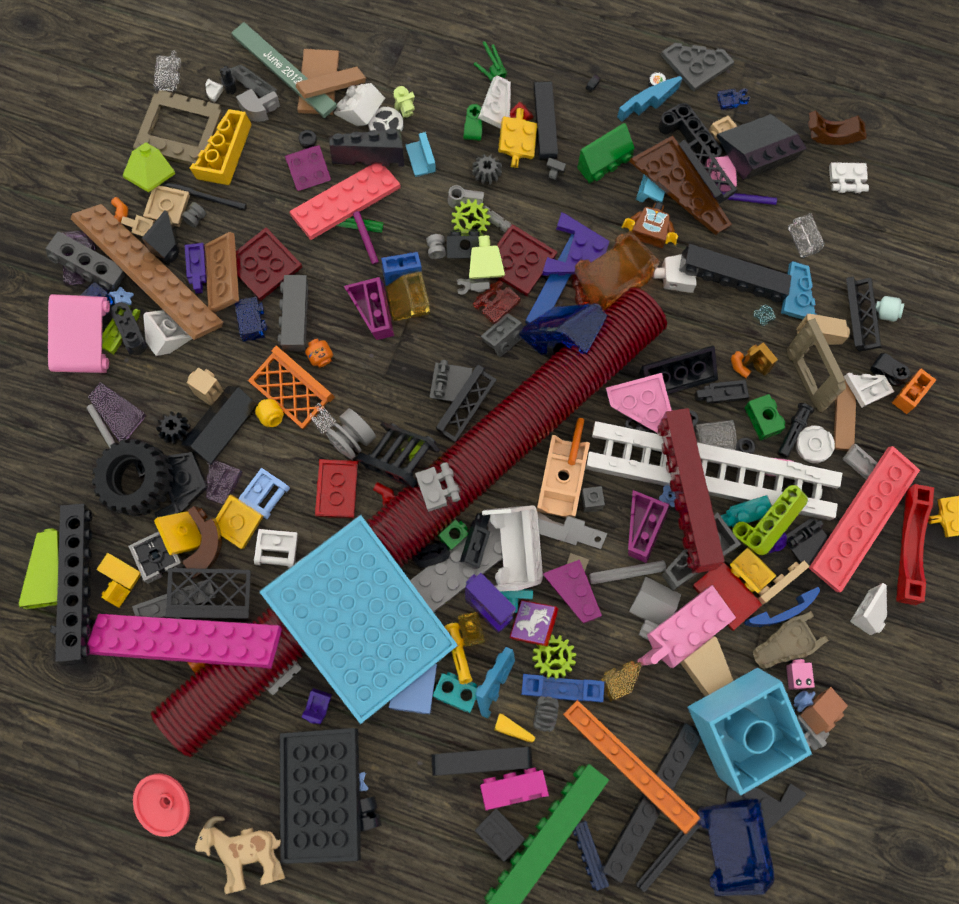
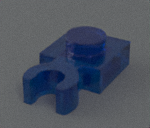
[717,88,750,110]

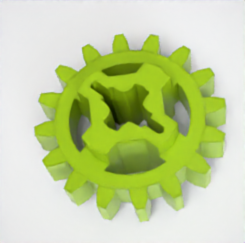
[451,199,491,233]
[532,635,576,680]

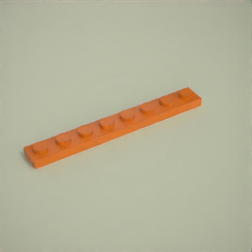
[563,700,700,835]

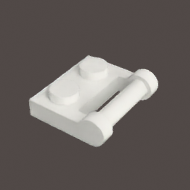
[254,529,298,568]

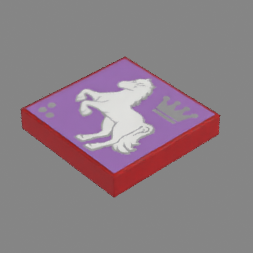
[510,600,558,647]

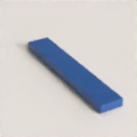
[525,234,574,331]

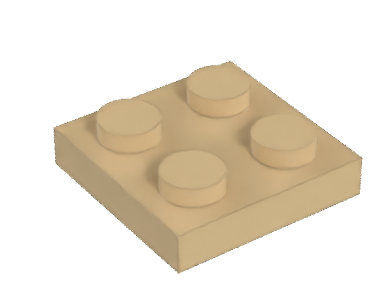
[143,186,190,227]

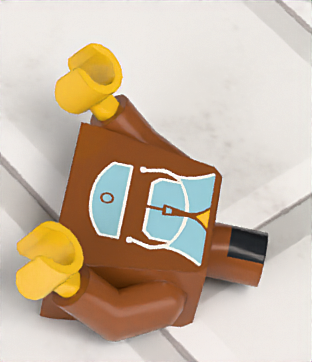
[622,202,678,248]

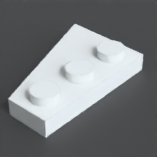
[478,75,511,129]

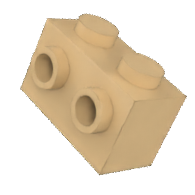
[187,368,223,406]

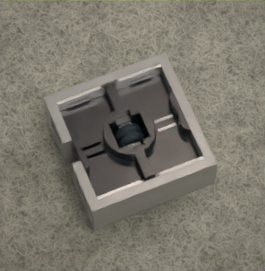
[128,531,184,584]

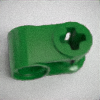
[464,104,482,141]

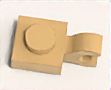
[121,215,155,236]

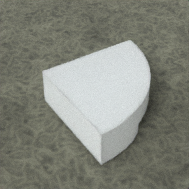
[206,79,224,103]

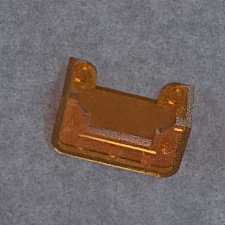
[575,231,660,314]

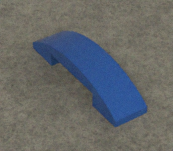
[744,587,820,627]
[522,674,604,702]

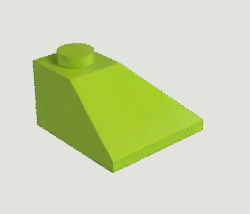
[123,142,175,193]

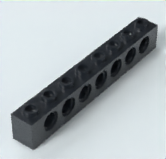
[55,503,92,666]
[600,723,701,883]

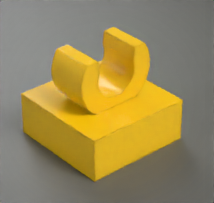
[101,581,130,608]

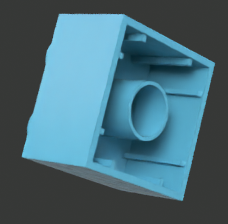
[688,668,812,795]

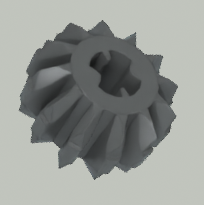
[472,154,502,185]
[533,696,559,732]

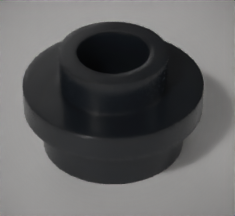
[736,438,755,454]

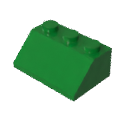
[577,123,635,184]

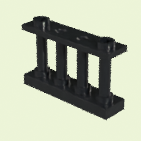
[356,422,440,488]

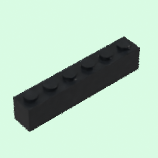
[679,244,792,302]

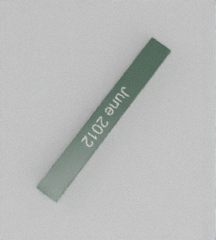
[231,22,337,118]

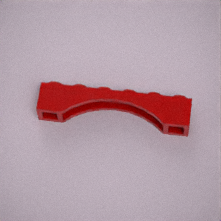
[896,484,934,605]

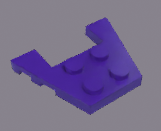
[542,212,609,276]

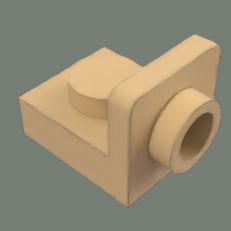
[709,116,737,145]

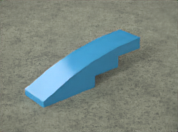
[617,76,682,122]

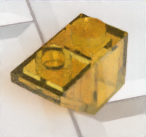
[601,661,642,702]

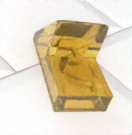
[458,612,485,647]

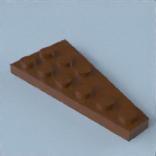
[629,136,732,235]

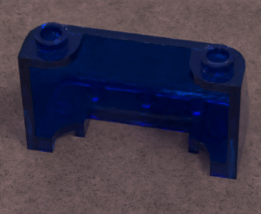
[519,303,608,354]
[697,798,775,896]

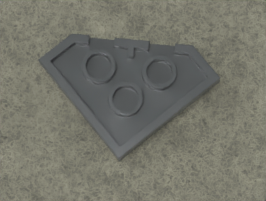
[661,43,735,92]

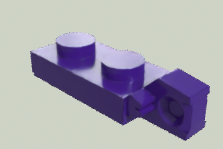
[185,243,206,294]

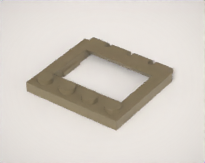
[133,90,222,165]
[787,318,846,412]

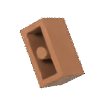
[800,687,847,735]

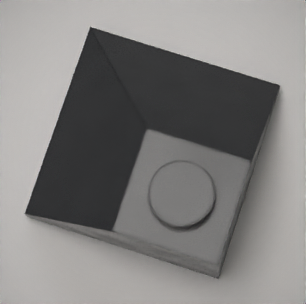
[142,210,180,266]

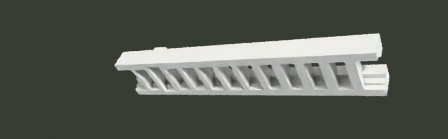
[585,421,842,521]

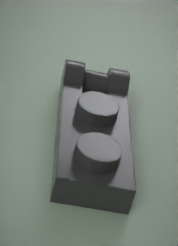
[229,65,277,98]

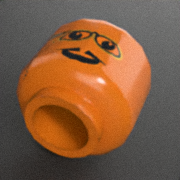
[305,339,333,368]

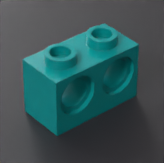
[433,672,477,714]

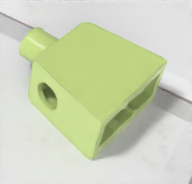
[469,236,505,279]

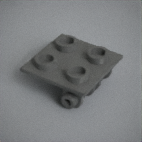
[429,360,472,404]

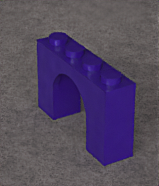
[465,573,516,634]

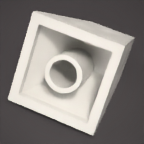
[144,310,193,356]
[850,583,887,635]

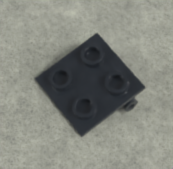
[786,517,828,566]

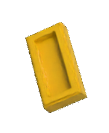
[96,553,141,590]

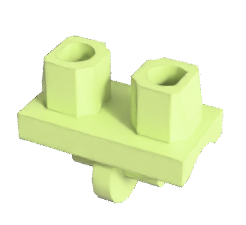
[393,86,415,119]

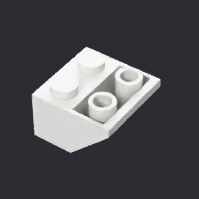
[334,83,385,126]

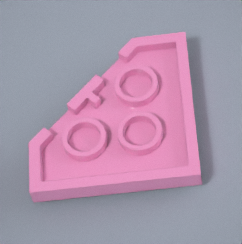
[606,373,672,434]

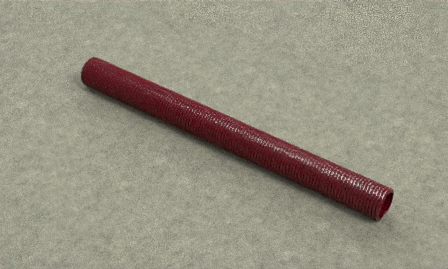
[150,287,668,758]

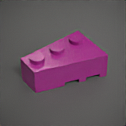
[344,277,394,340]
[628,490,669,563]

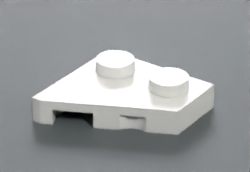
[844,373,894,407]

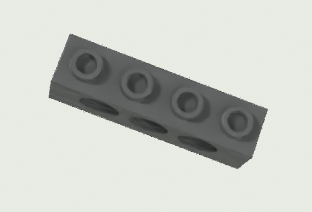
[46,231,126,292]

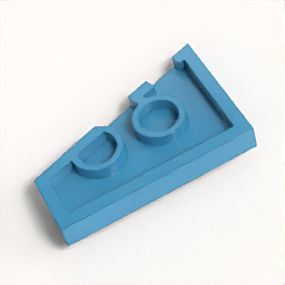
[781,261,817,320]
[476,647,515,719]

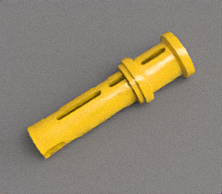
[444,623,472,685]

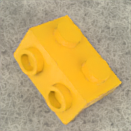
[730,547,776,593]

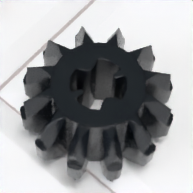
[156,411,190,445]

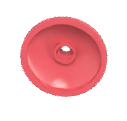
[133,773,190,837]

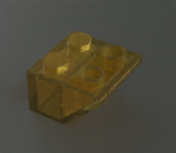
[386,271,430,321]

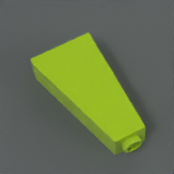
[19,529,59,609]

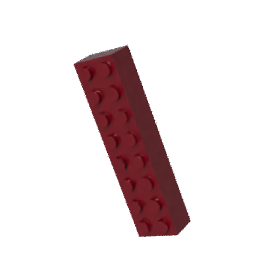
[657,408,725,574]

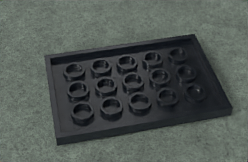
[280,728,361,864]

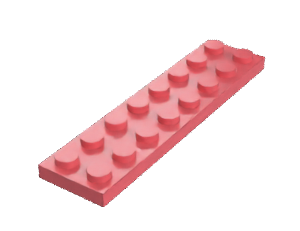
[809,446,920,592]

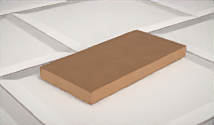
[298,49,339,115]
[204,232,239,313]

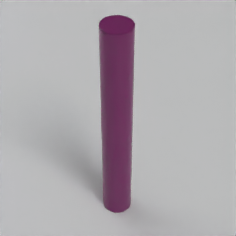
[353,211,379,265]

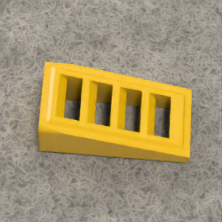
[494,713,535,743]

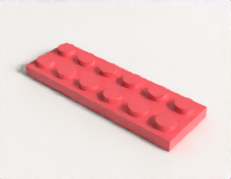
[290,162,400,240]

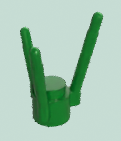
[474,41,507,81]

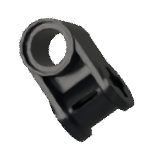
[870,353,910,386]

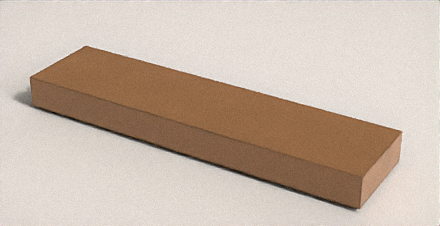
[296,67,366,99]
[834,380,856,451]

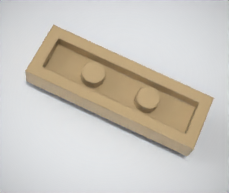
[757,560,810,605]

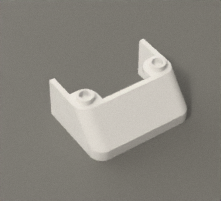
[482,505,543,591]

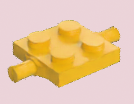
[498,108,537,168]
[928,496,959,538]

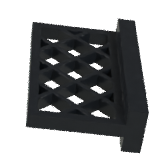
[165,568,251,618]

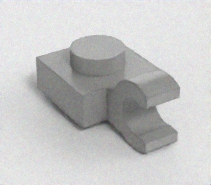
[457,278,490,294]

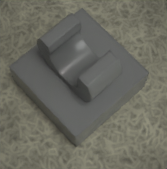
[547,158,566,180]

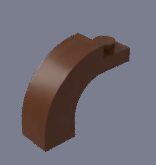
[808,111,867,145]
[182,506,222,578]

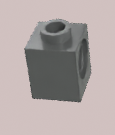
[580,486,605,513]

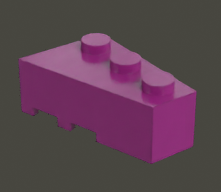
[543,559,602,624]

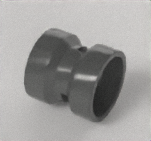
[181,202,207,228]

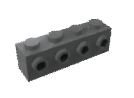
[278,275,309,352]

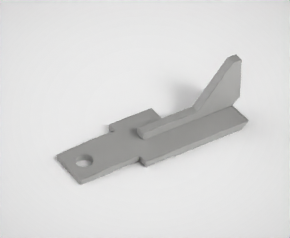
[537,511,607,549]

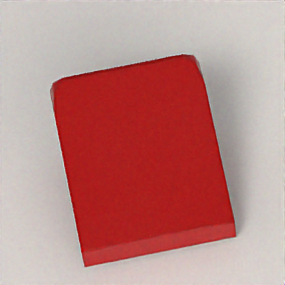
[510,102,534,121]

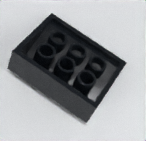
[716,114,807,180]

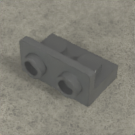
[481,313,526,357]

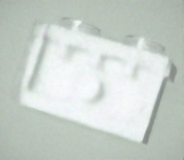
[154,51,181,91]

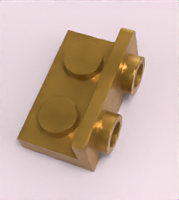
[742,342,778,376]

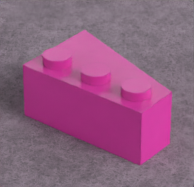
[480,767,549,810]

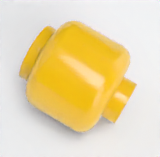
[255,399,284,427]

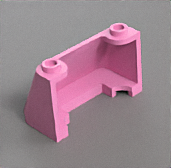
[48,294,110,373]

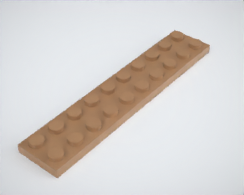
[71,204,223,340]

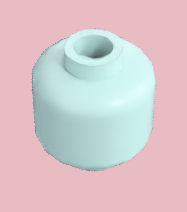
[876,296,904,322]

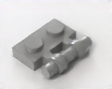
[415,462,460,512]

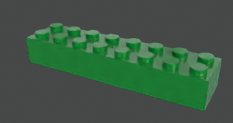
[484,764,609,904]

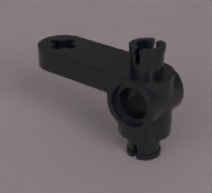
[111,302,148,355]

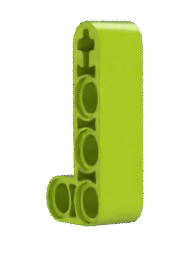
[733,485,808,555]

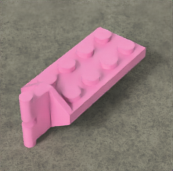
[638,585,736,668]

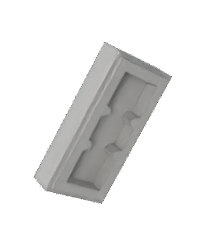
[843,444,877,480]

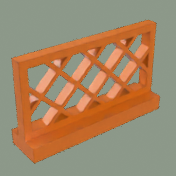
[248,346,335,430]

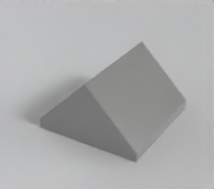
[629,577,681,625]

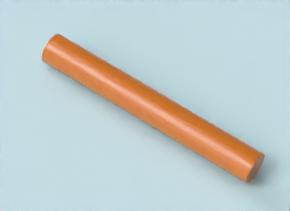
[568,418,584,465]

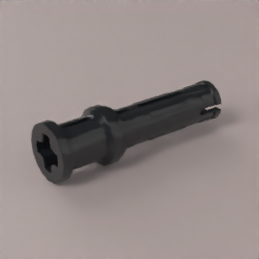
[777,403,814,459]

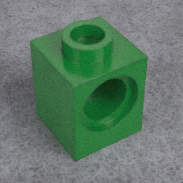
[437,520,468,551]

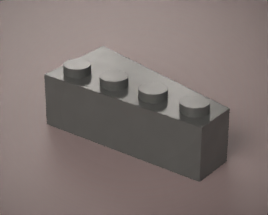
[662,512,741,591]

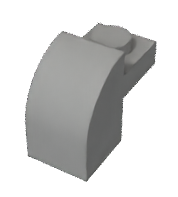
[236,89,280,122]

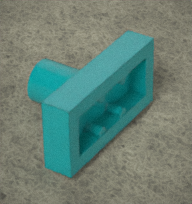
[500,589,533,613]

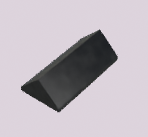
[638,345,718,394]
[181,386,258,465]

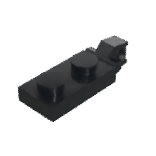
[694,380,749,404]
[460,513,490,569]

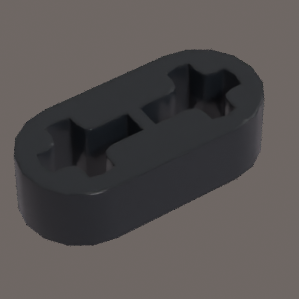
[412,542,450,568]

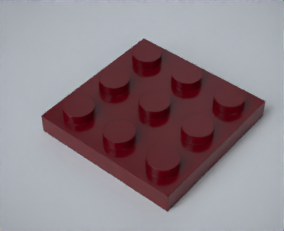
[496,224,558,296]
[236,227,302,301]

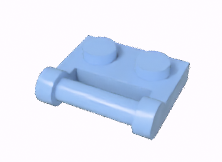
[238,468,290,519]

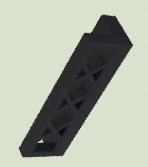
[679,136,738,204]
[846,276,882,352]
[436,365,497,442]

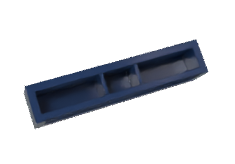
[573,820,609,891]

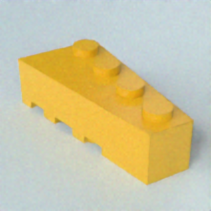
[190,109,252,186]

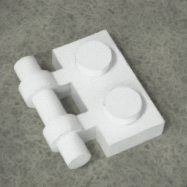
[829,163,869,193]

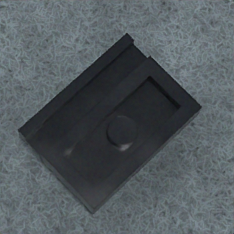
[475,808,526,862]

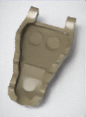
[753,611,829,669]

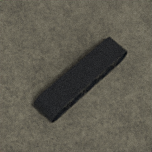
[534,81,558,160]
[431,747,533,776]

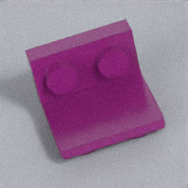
[284,145,331,191]

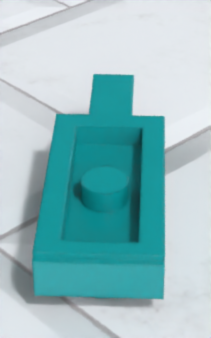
[720,495,772,527]

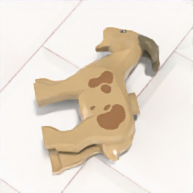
[195,816,285,894]

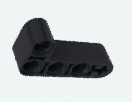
[659,103,722,164]

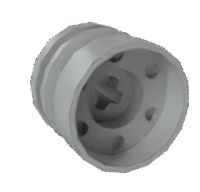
[324,408,376,460]

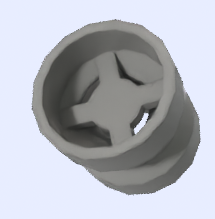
[427,234,446,259]

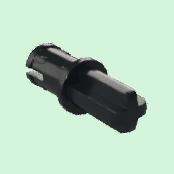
[220,66,237,95]

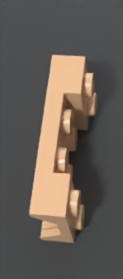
[537,435,590,518]

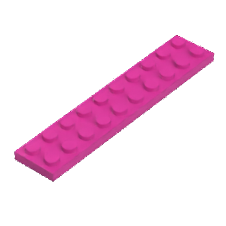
[87,614,282,668]

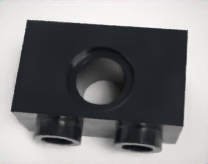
[447,230,484,258]

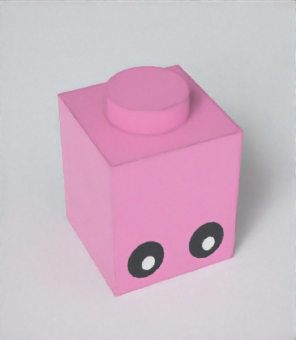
[786,659,814,690]

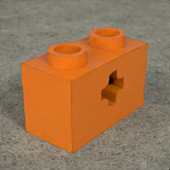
[892,369,936,414]

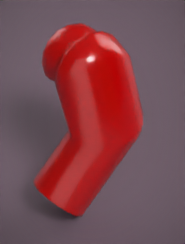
[373,482,394,507]

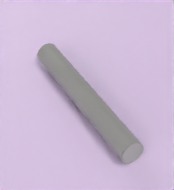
[87,404,115,448]

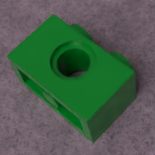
[744,394,785,441]

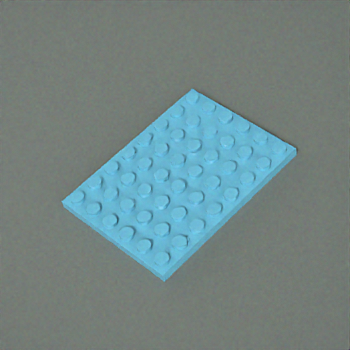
[259,515,458,724]

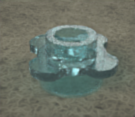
[753,305,776,325]

